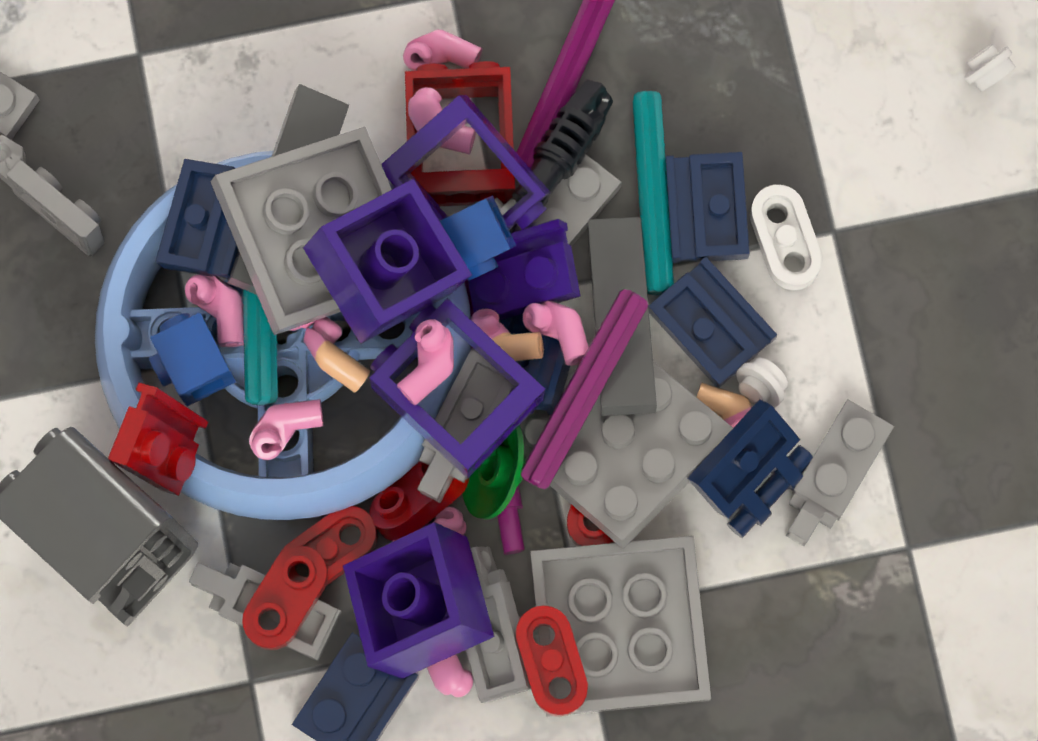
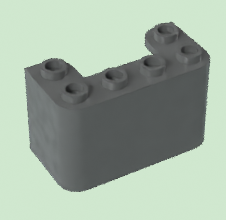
[0,427,198,627]

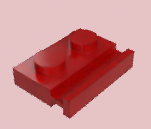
[107,382,209,496]

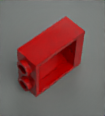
[405,61,516,207]

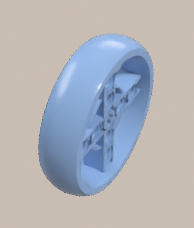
[95,150,471,520]

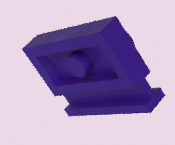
[468,219,581,321]

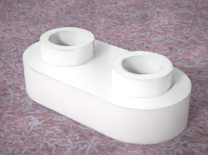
[750,185,822,290]

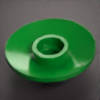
[462,425,525,520]

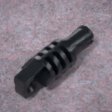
[512,79,613,206]

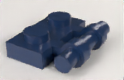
[687,399,813,538]

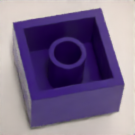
[303,178,472,344]
[343,522,495,678]

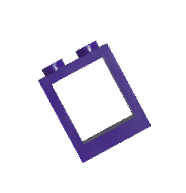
[381,95,551,230]
[369,298,545,478]

